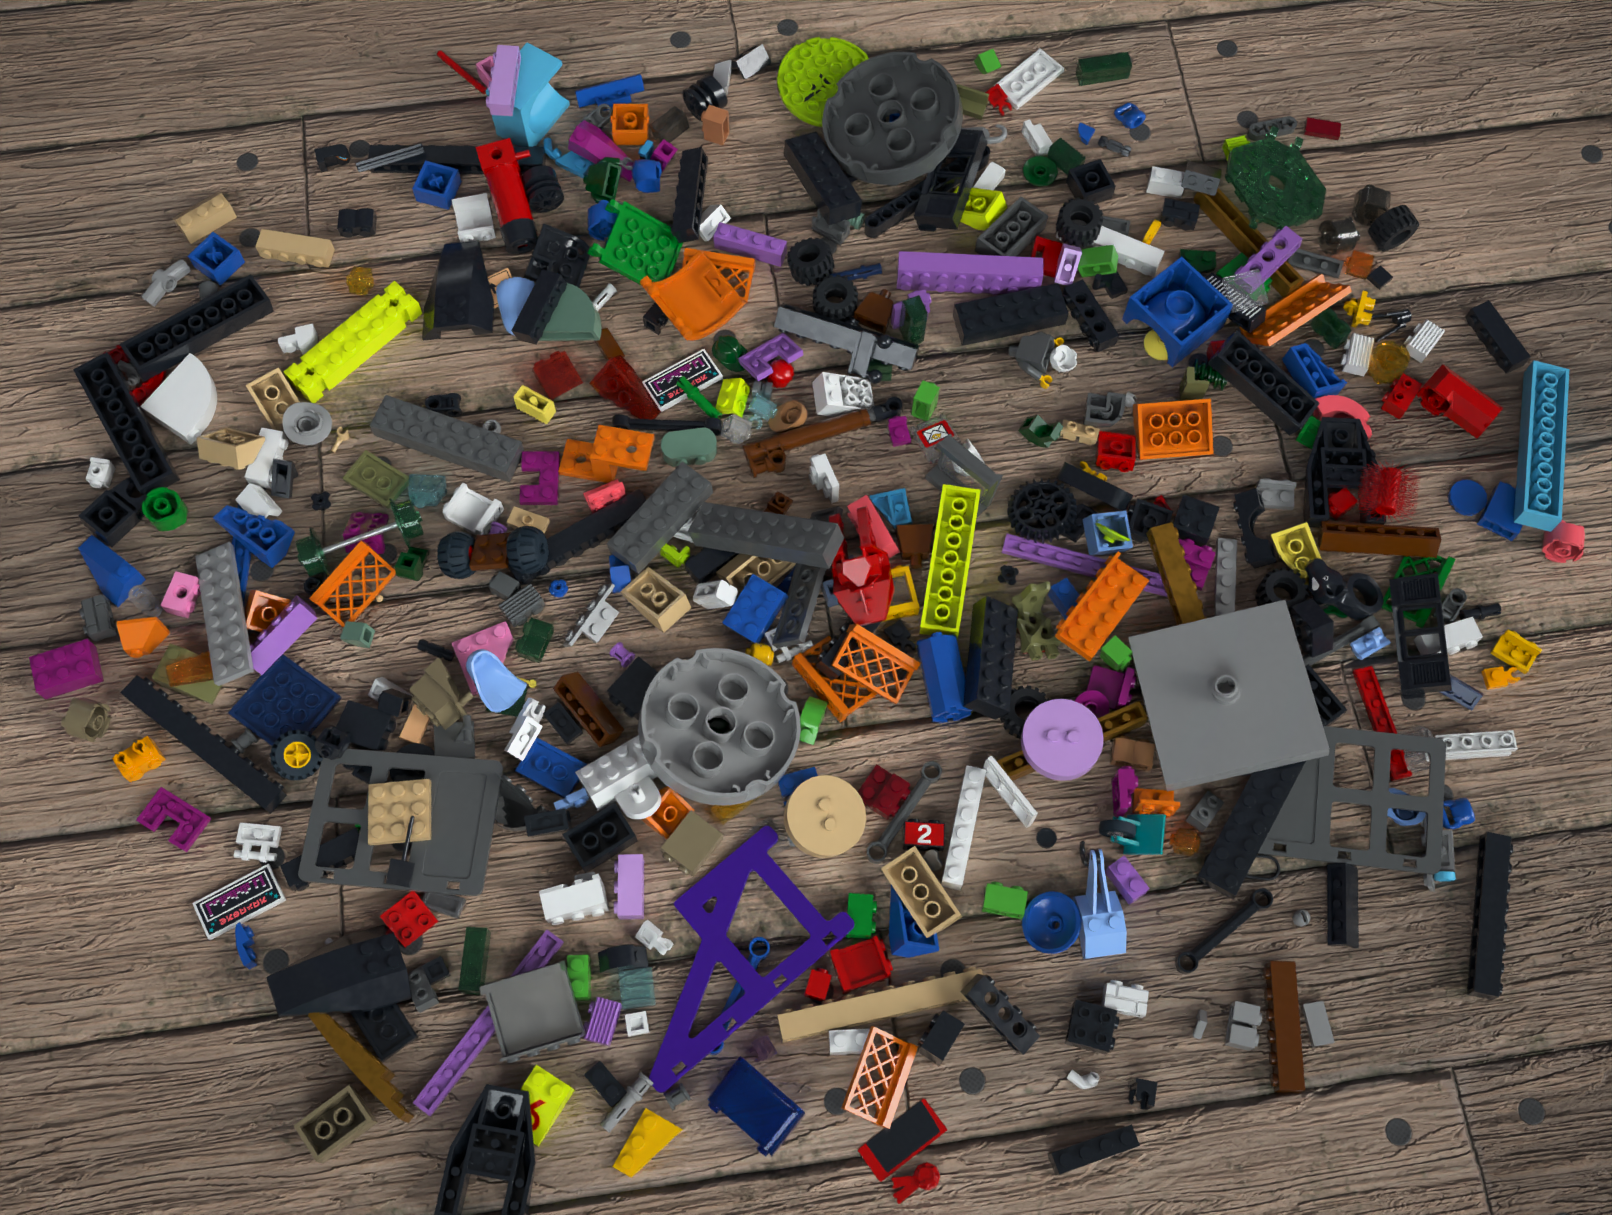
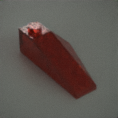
[589,355,661,419]

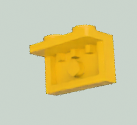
[1490,629,1542,674]

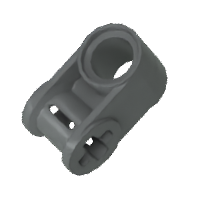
[581,104,613,130]
[1432,588,1467,624]

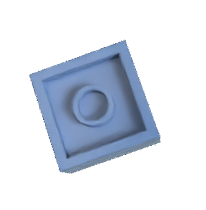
[1083,511,1133,556]

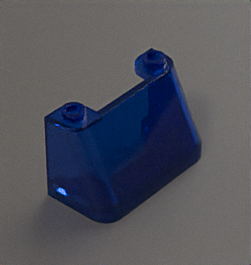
[707,1056,805,1157]

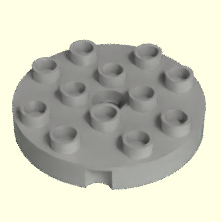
[638,648,801,806]

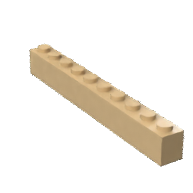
[777,967,988,1043]

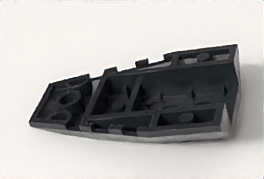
[422,240,494,341]
[266,924,411,1017]

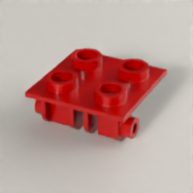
[380,891,439,948]

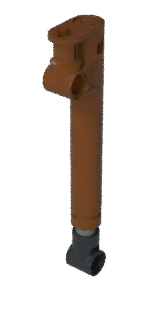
[742,397,902,478]

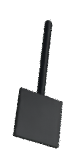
[386,816,415,888]

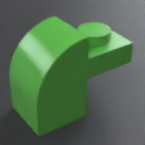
[800,696,828,745]

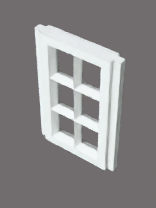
[983,756,1038,828]

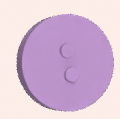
[1021,699,1103,781]

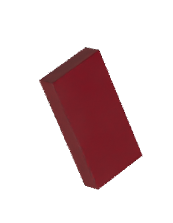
[1304,117,1341,140]

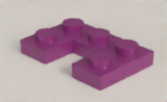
[519,451,560,505]
[136,787,211,853]

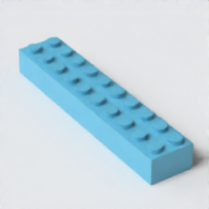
[1514,360,1570,532]

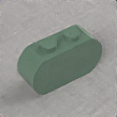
[661,427,717,467]

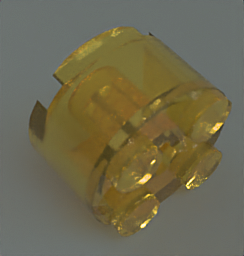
[1367,341,1410,384]

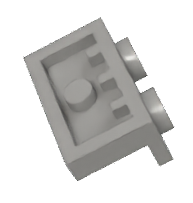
[1255,478,1297,510]

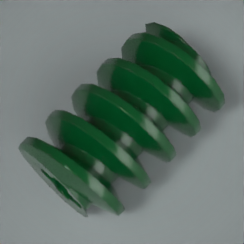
[1193,359,1228,391]

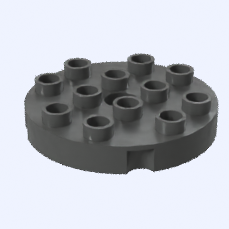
[822,52,963,186]

